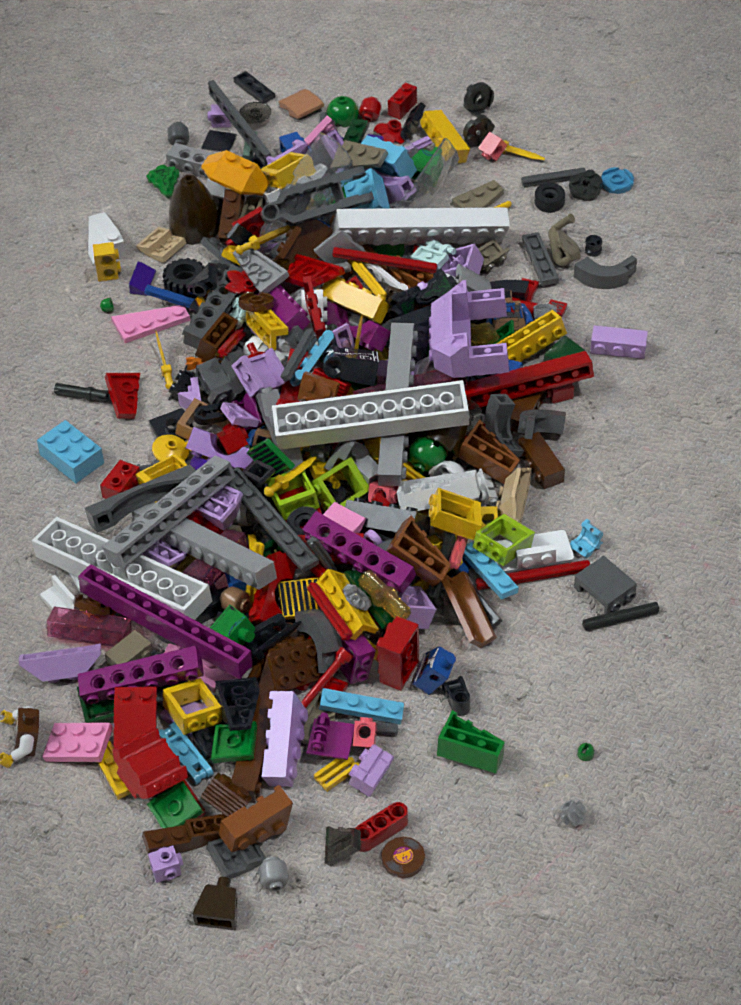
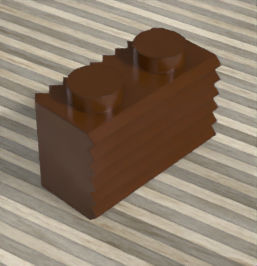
[200,773,252,817]

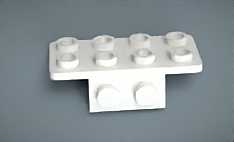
[491,530,574,573]

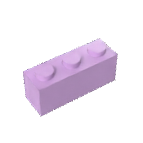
[590,325,648,359]

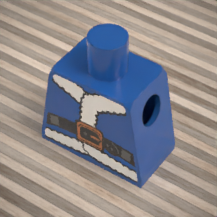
[413,647,456,695]

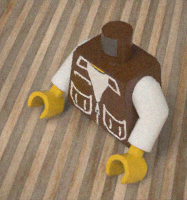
[0,706,39,768]

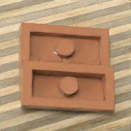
[278,89,324,119]

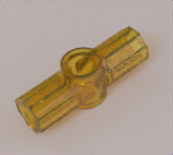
[358,570,412,619]

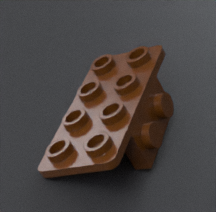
[273,219,333,268]
[267,636,339,691]

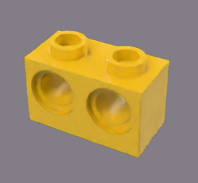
[93,242,121,282]

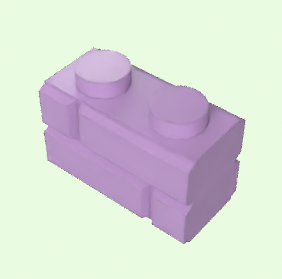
[349,744,394,797]

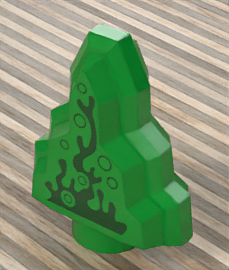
[146,165,180,198]

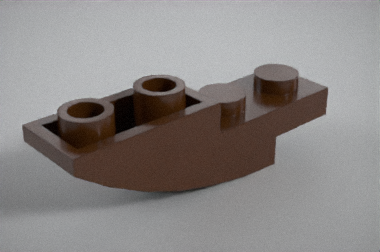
[142,814,226,854]

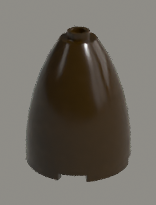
[169,175,220,245]
[406,397,468,462]

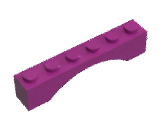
[324,301,391,352]

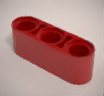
[354,802,408,852]

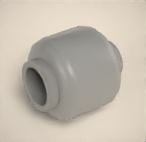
[259,857,289,892]

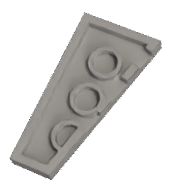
[233,243,289,293]

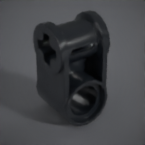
[441,676,470,716]

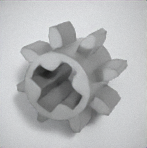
[559,799,587,826]

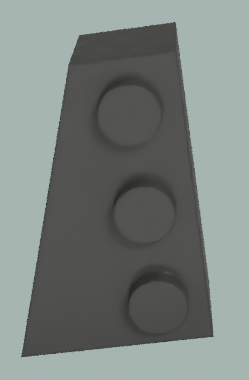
[195,358,242,405]

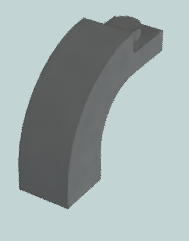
[574,255,637,289]
[207,350,245,404]
[485,394,524,457]
[518,409,566,439]
[295,609,343,673]

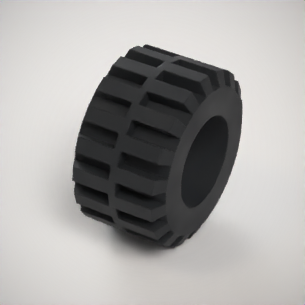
[163,258,205,299]

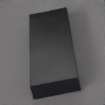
[233,71,275,104]

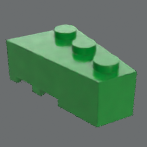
[437,710,505,774]

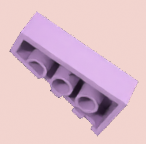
[262,691,308,786]

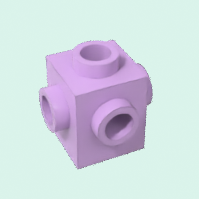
[148,846,183,883]

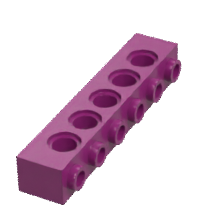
[302,511,416,594]
[78,646,204,704]

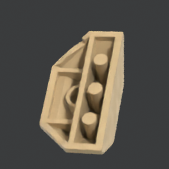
[496,468,531,531]

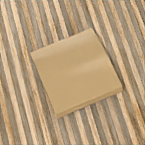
[136,227,186,262]

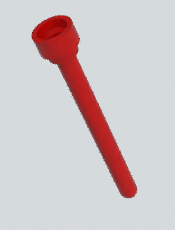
[301,647,353,709]

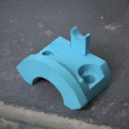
[570,519,603,558]

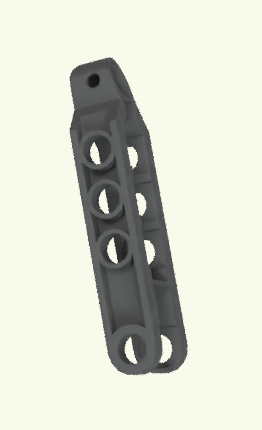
[261,166,375,227]

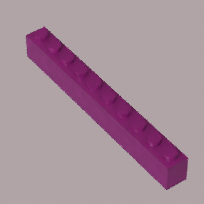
[78,564,252,679]

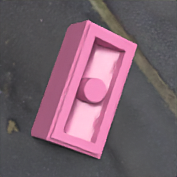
[323,502,367,533]

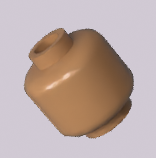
[220,586,250,613]

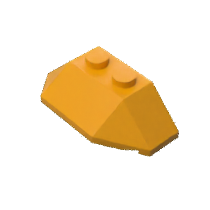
[201,150,270,196]

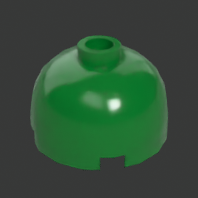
[327,96,359,127]
[408,437,447,473]

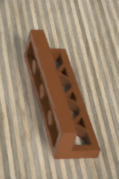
[442,571,497,648]

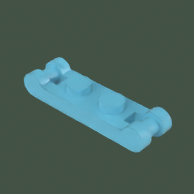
[290,330,334,387]
[159,722,214,785]

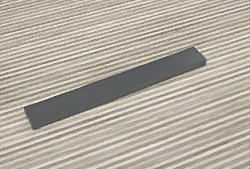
[208,80,271,166]
[226,467,319,573]

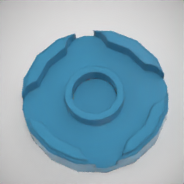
[601,167,634,194]

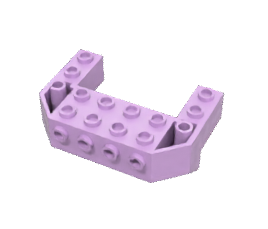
[429,280,509,378]

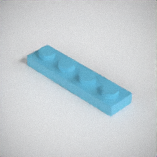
[463,541,519,600]
[319,688,404,724]

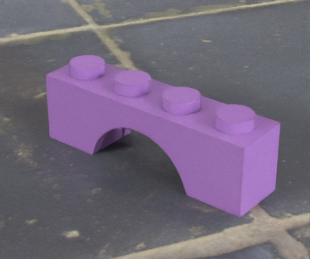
[186,427,254,469]

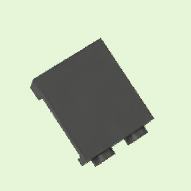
[574,556,637,614]

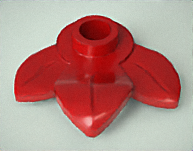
[373,119,405,144]
[224,270,257,294]

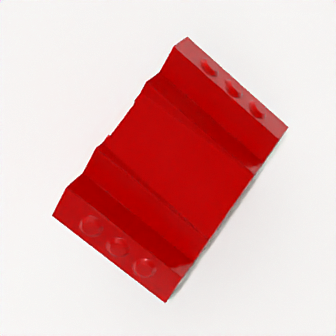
[112,729,188,799]

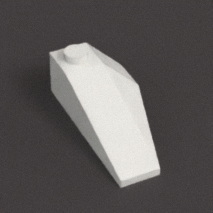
[88,212,126,266]

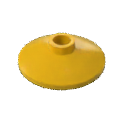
[152,435,189,461]

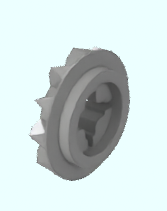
[343,584,372,611]

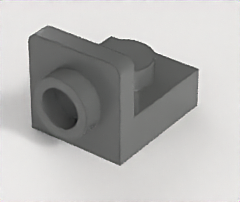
[284,325,318,353]

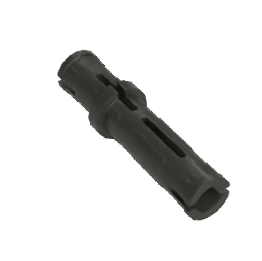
[54,383,109,402]

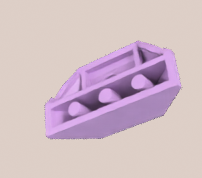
[194,485,243,531]
[141,539,187,569]
[19,644,101,683]

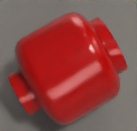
[359,97,382,122]

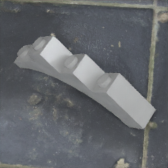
[256,386,306,474]

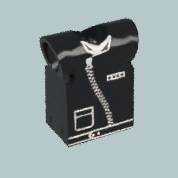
[322,345,379,386]

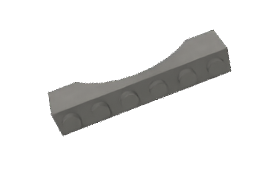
[84,464,196,533]

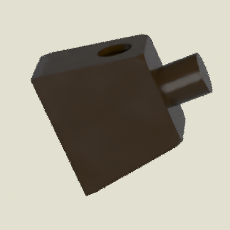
[193,877,238,931]

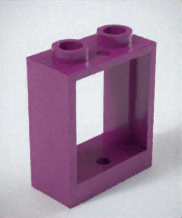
[340,633,375,684]

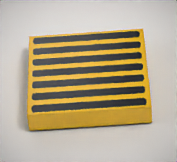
[278,578,321,620]

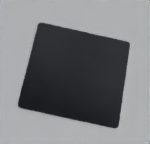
[201,130,237,152]

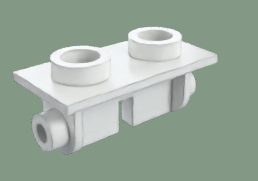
[477,469,499,507]

